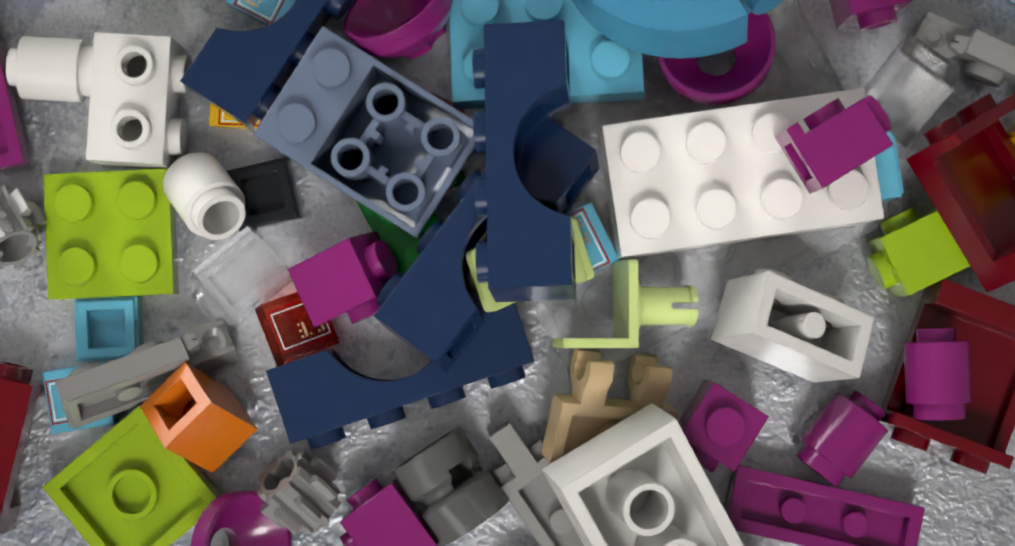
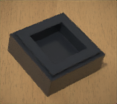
[227,157,303,233]

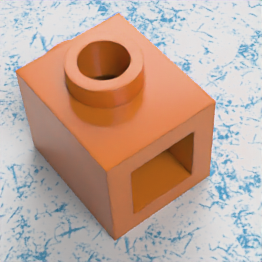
[140,362,258,473]

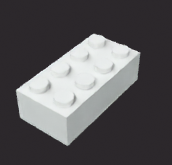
[598,88,884,259]
[542,403,744,546]

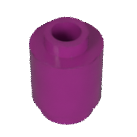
[904,328,972,420]
[796,390,888,487]

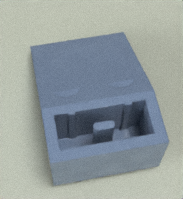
[253,26,475,238]

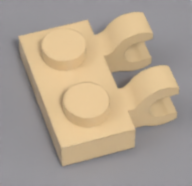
[541,348,679,463]

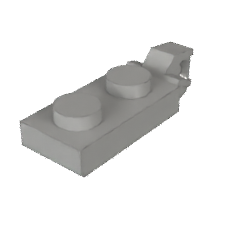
[908,11,1015,87]
[55,319,236,429]
[488,421,584,546]

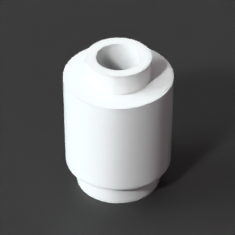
[6,36,93,102]
[163,152,246,240]

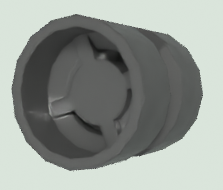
[392,426,509,546]

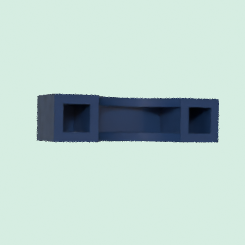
[180,0,353,132]
[472,20,576,302]
[373,118,600,373]
[266,299,535,450]

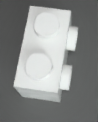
[86,32,191,169]
[711,269,874,383]

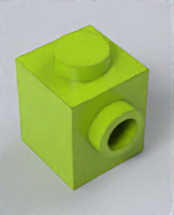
[866,207,970,297]

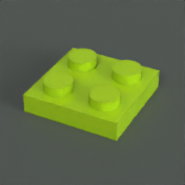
[43,168,179,300]
[42,405,221,546]

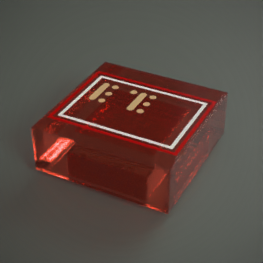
[254,291,340,367]

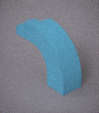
[571,0,783,59]

